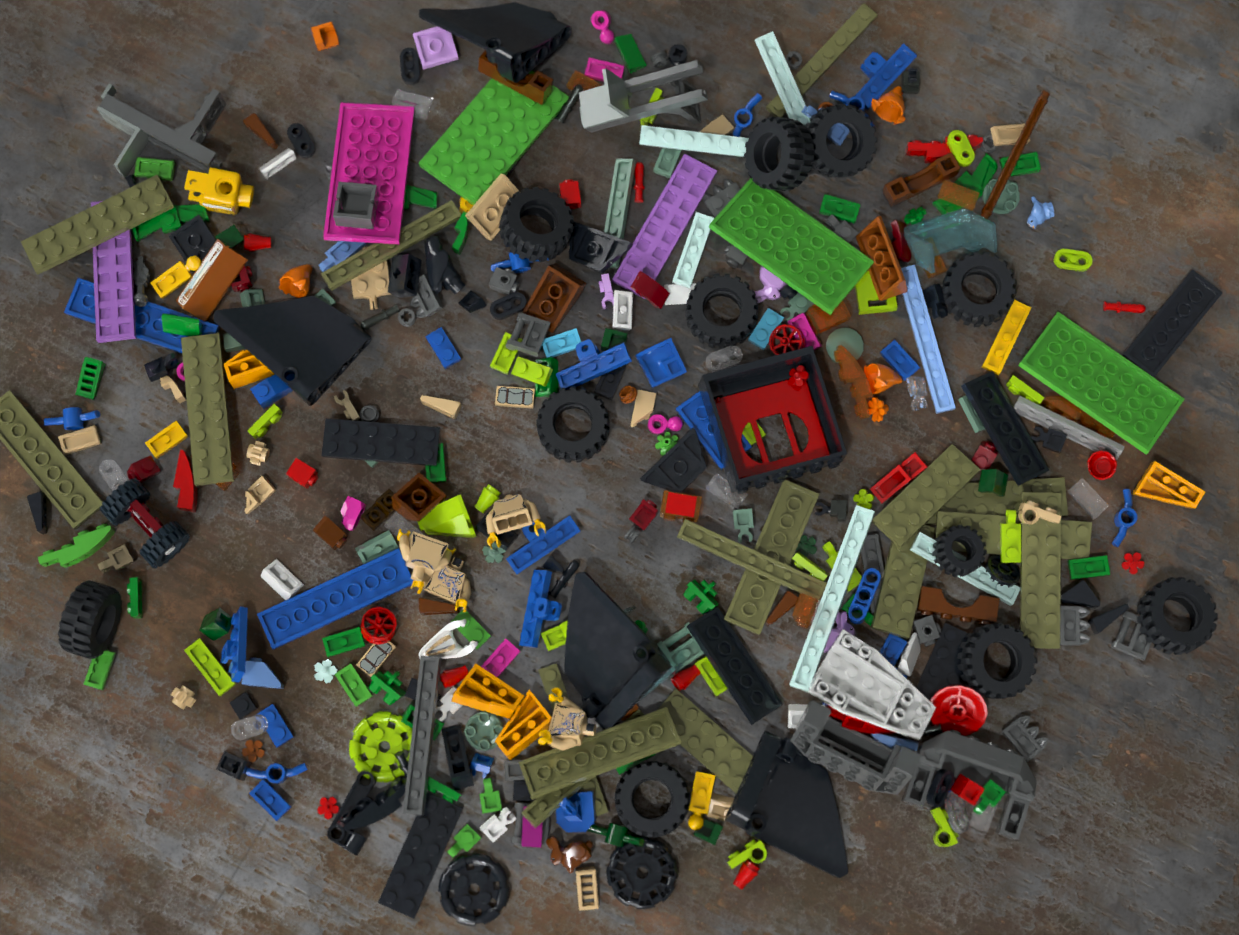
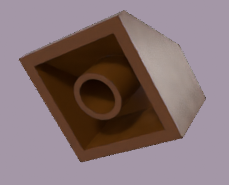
[392,473,447,522]

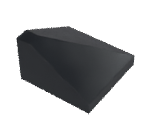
[458,290,487,313]
[542,556,564,574]

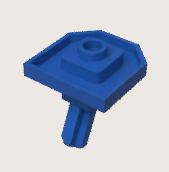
[556,791,596,833]

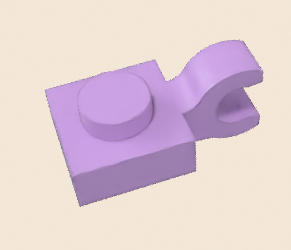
[598,273,614,309]

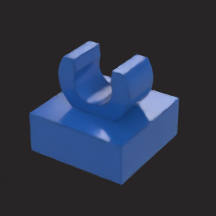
[470,753,494,779]

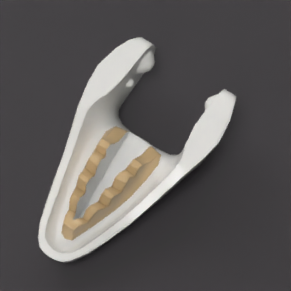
[419,619,478,659]

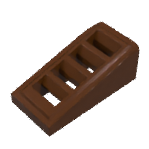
[243,113,278,150]
[765,591,801,626]
[419,598,460,616]

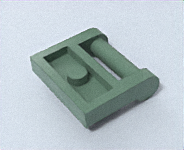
[657,622,704,673]

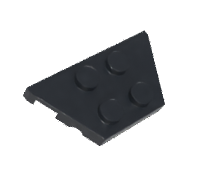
[569,221,633,273]
[640,428,707,494]

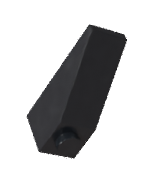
[441,725,474,790]

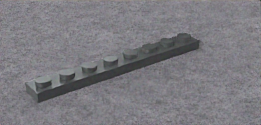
[403,656,442,816]

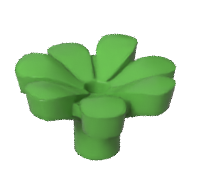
[655,431,679,456]

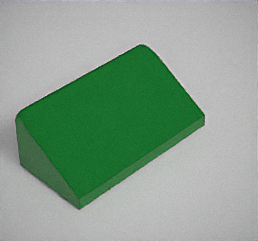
[614,34,647,74]
[161,313,203,337]
[535,357,558,397]

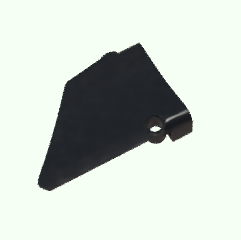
[419,2,572,83]
[214,296,372,406]
[564,572,672,730]
[725,730,848,878]

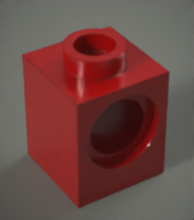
[559,179,581,209]
[286,458,318,489]
[950,774,985,806]

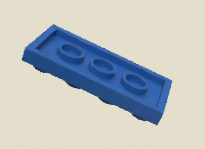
[676,391,752,470]

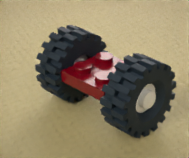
[100,478,190,569]

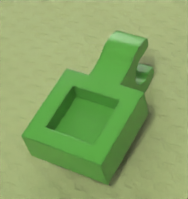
[479,778,502,814]
[447,824,481,858]

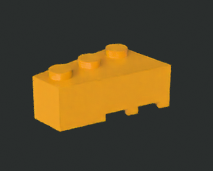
[224,350,275,389]
[1131,461,1205,509]
[451,663,524,719]
[495,689,552,761]

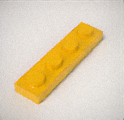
[982,300,1031,375]

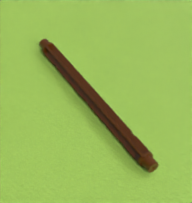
[979,91,1050,223]

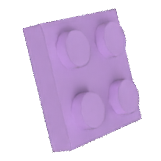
[413,27,459,70]

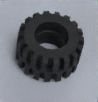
[932,525,987,577]

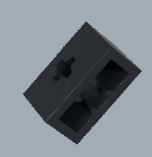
[388,254,422,298]

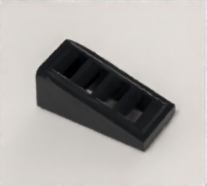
[27,491,47,535]
[1088,604,1129,635]

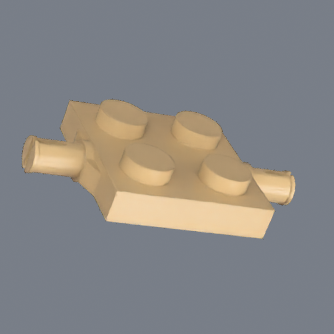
[351,247,391,310]

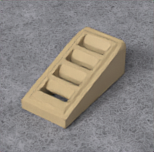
[420,395,462,419]
[575,866,599,911]

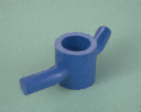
[829,90,876,128]
[733,93,762,137]
[491,252,549,273]
[44,407,100,430]
[1112,489,1137,547]
[246,763,308,784]

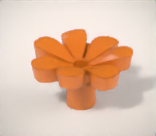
[867,397,889,422]

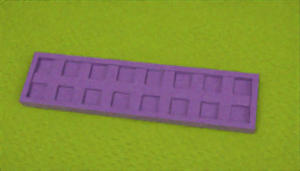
[612,154,717,299]
[91,201,136,343]

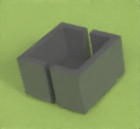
[333,182,379,229]

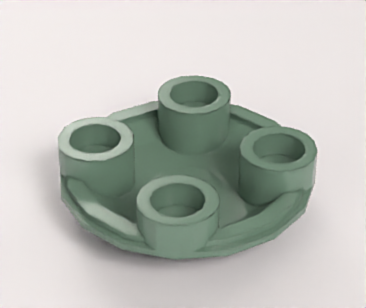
[983,179,1020,214]
[826,328,864,364]
[464,711,503,751]

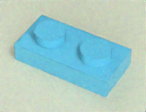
[748,308,784,350]
[542,328,581,358]

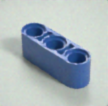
[848,568,881,624]

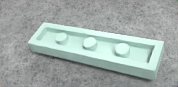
[672,212,714,288]

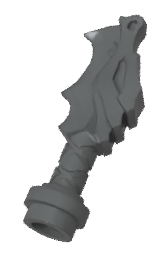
[133,256,151,307]

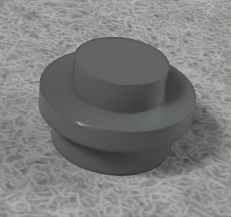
[360,405,379,422]

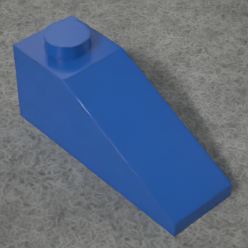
[250,373,295,409]

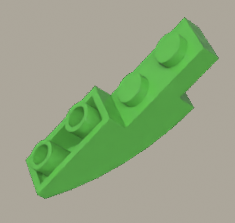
[38,524,115,568]

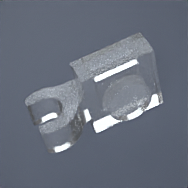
[906,376,928,411]

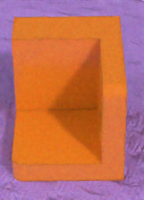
[311,22,339,51]

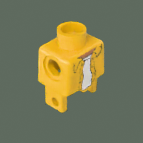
[184,167,254,215]

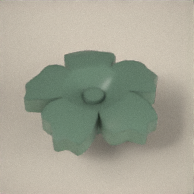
[482,542,506,563]

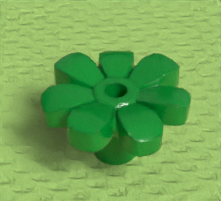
[904,206,927,227]

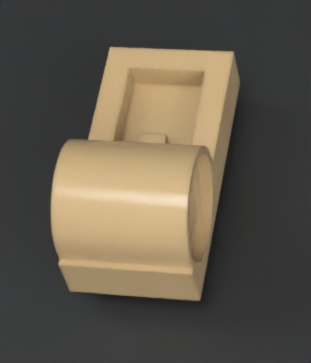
[1018,501,1062,524]

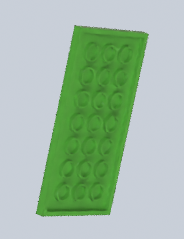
[419,71,569,206]
[709,178,874,315]
[1018,312,1184,455]

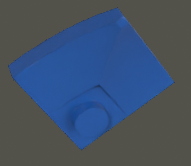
[635,338,687,388]

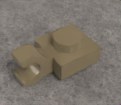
[334,390,362,421]
[98,544,134,573]

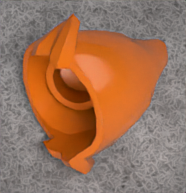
[871,86,906,124]
[278,264,313,298]
[863,363,902,394]

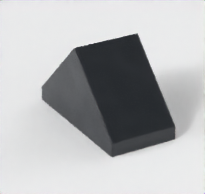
[1060,580,1100,609]
[216,751,252,781]

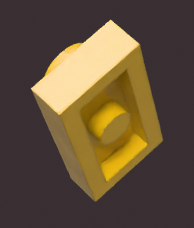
[145,421,188,459]

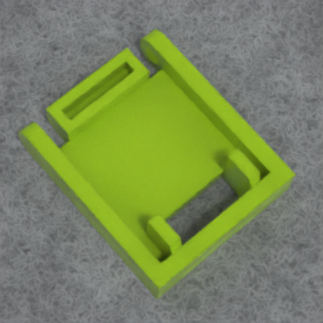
[855,270,898,315]

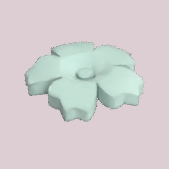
[314,659,338,683]

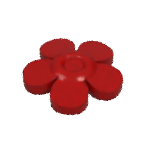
[789,365,809,387]
[1121,552,1144,574]
[317,797,340,819]

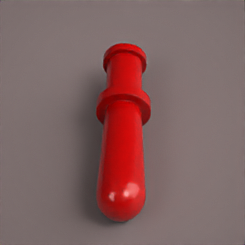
[633,162,645,203]
[1103,301,1146,313]

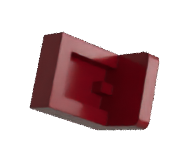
[231,264,253,293]
[971,440,998,471]
[127,455,161,483]
[629,499,658,531]

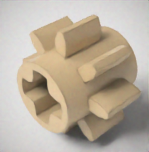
[247,441,270,466]
[171,685,196,710]

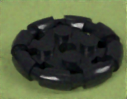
[606,837,678,910]
[438,853,510,926]

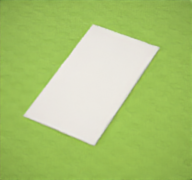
[664,283,697,305]

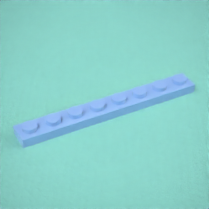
[901,265,956,414]

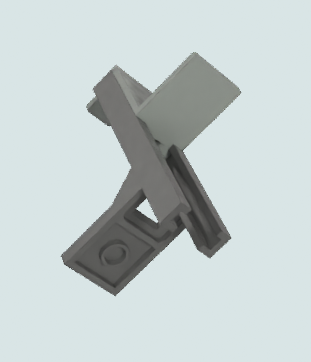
[579,60,708,133]
[97,83,226,178]

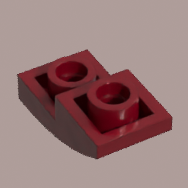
[890,220,911,263]
[630,271,670,309]

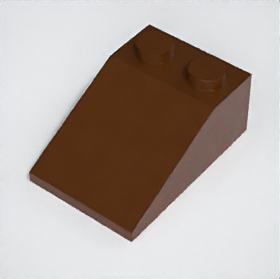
[522,263,587,333]

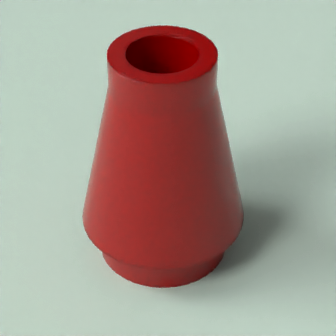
[244,233,271,252]
[440,665,469,689]
[671,665,701,691]
[733,859,760,890]

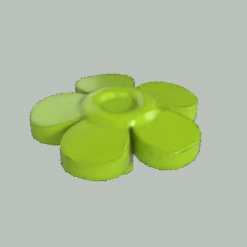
[853,489,874,509]

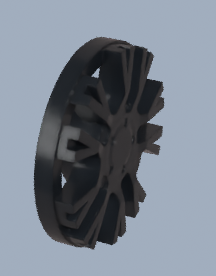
[985,555,1020,588]

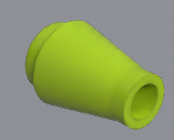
[475,484,501,514]

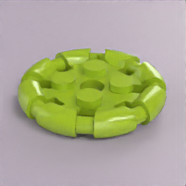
[349,711,412,783]

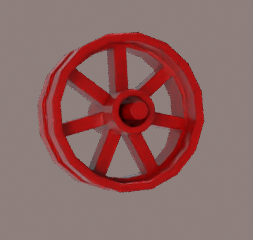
[769,324,806,355]
[361,607,397,645]

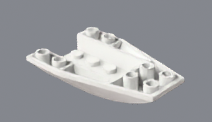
[808,629,936,740]

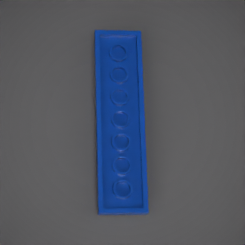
[64,278,220,354]
[257,548,414,650]

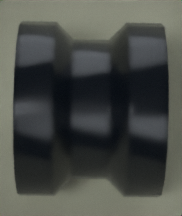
[669,44,687,66]

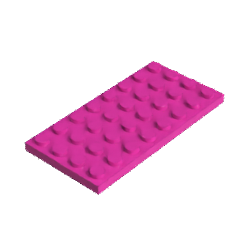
[323,103,415,244]

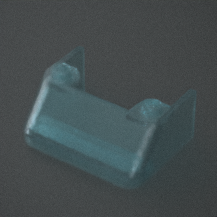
[904,209,998,273]

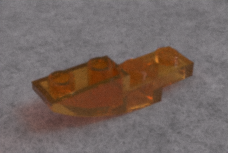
[834,345,873,420]
[1041,396,1115,438]

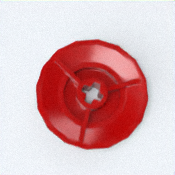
[930,685,988,736]

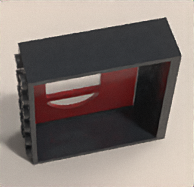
[698,346,847,494]

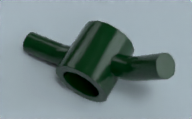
[588,823,644,848]

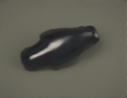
[424,236,466,295]

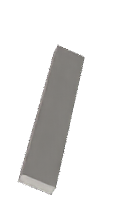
[1013,396,1125,460]

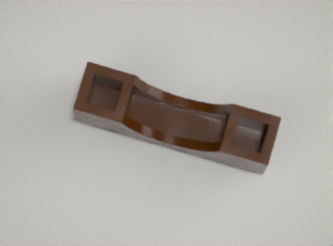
[478,49,553,105]
[882,152,960,207]
[917,586,1000,625]

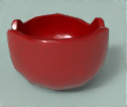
[1087,450,1117,480]

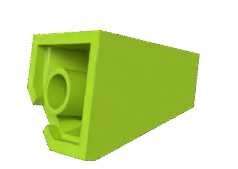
[417,495,477,538]

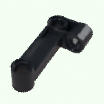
[327,771,376,856]

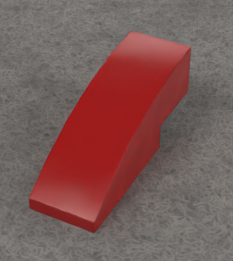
[173,450,197,513]
[870,452,928,504]

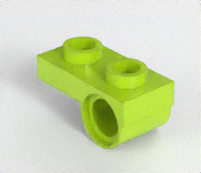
[541,620,568,652]
[930,807,959,847]
[727,839,767,869]

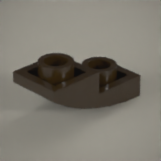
[360,489,395,531]

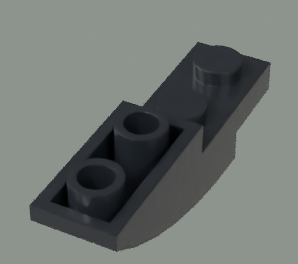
[337,777,407,830]

